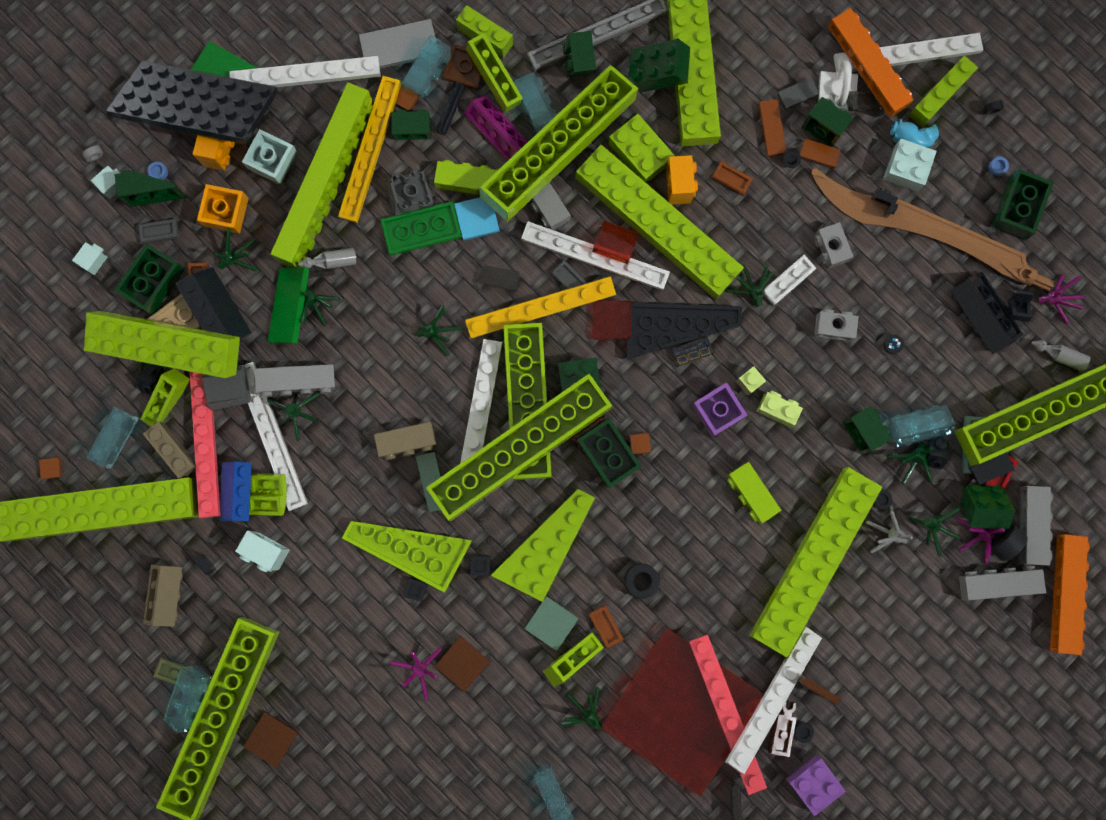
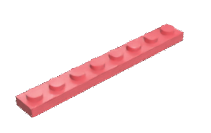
[189,371,221,519]
[689,635,767,795]

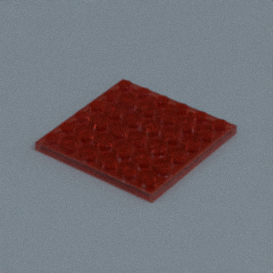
[601,627,764,797]

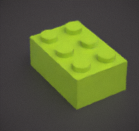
[608,114,675,183]

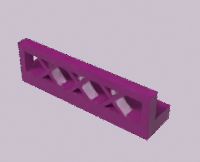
[464,95,528,161]

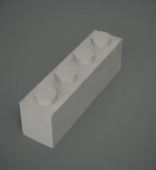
[530,182,571,230]
[254,364,335,397]
[1019,486,1053,565]
[959,566,1046,600]

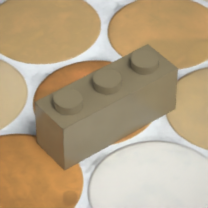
[143,422,196,479]
[374,422,437,461]
[143,564,183,626]

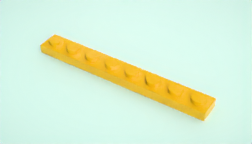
[338,76,402,223]
[465,276,616,338]

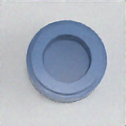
[988,156,1009,176]
[148,161,168,180]

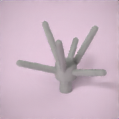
[866,506,913,553]

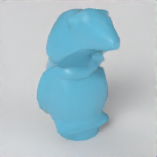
[890,119,939,147]

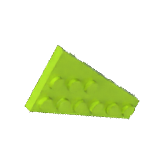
[491,489,595,602]
[342,521,472,593]

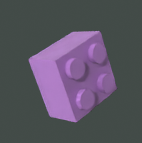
[691,383,747,437]
[785,755,846,816]

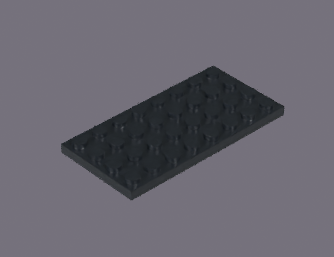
[106,61,278,145]

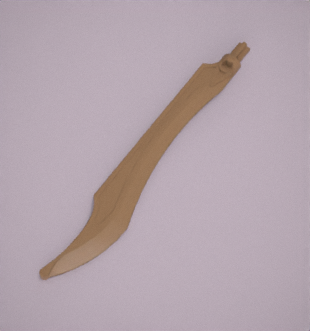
[811,168,1054,291]

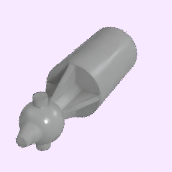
[298,248,356,269]
[1031,340,1090,372]

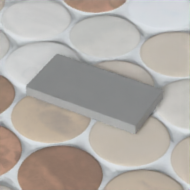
[359,19,439,69]

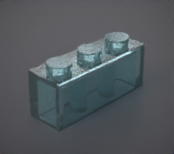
[402,35,452,98]
[513,72,557,134]
[888,405,955,447]
[86,407,139,469]
[163,666,211,733]
[533,763,576,820]

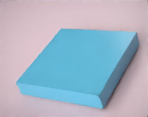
[454,197,500,241]

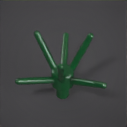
[215,228,258,271]
[725,264,773,307]
[302,285,340,326]
[416,306,462,356]
[267,393,319,441]
[887,443,933,484]
[908,507,960,557]
[561,687,602,730]

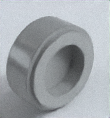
[82,146,103,162]

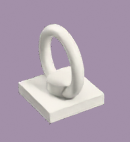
[818,60,858,112]

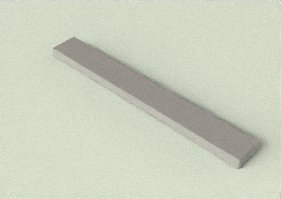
[527,0,668,72]

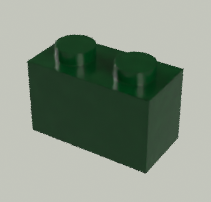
[392,109,431,140]

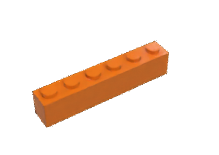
[828,8,913,118]
[1050,534,1090,655]

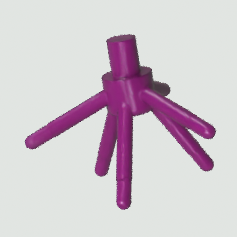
[1039,274,1085,324]
[957,519,1005,564]
[389,647,442,701]

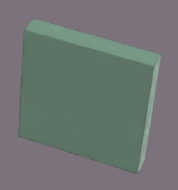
[525,596,579,651]

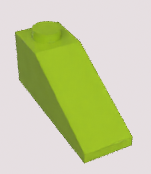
[140,368,190,427]
[543,632,604,687]

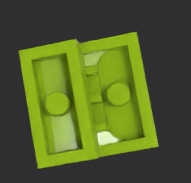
[249,473,287,516]

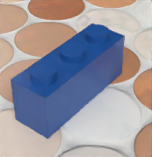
[219,462,252,521]

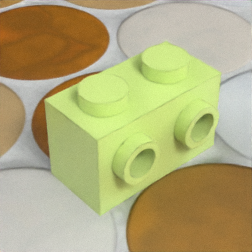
[756,391,803,428]

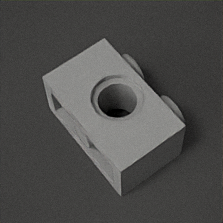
[814,222,853,269]
[814,309,859,342]

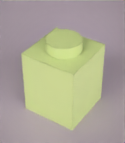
[736,367,766,396]

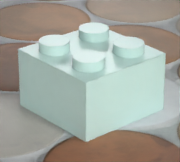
[242,129,298,185]
[883,139,937,192]
[235,531,290,572]

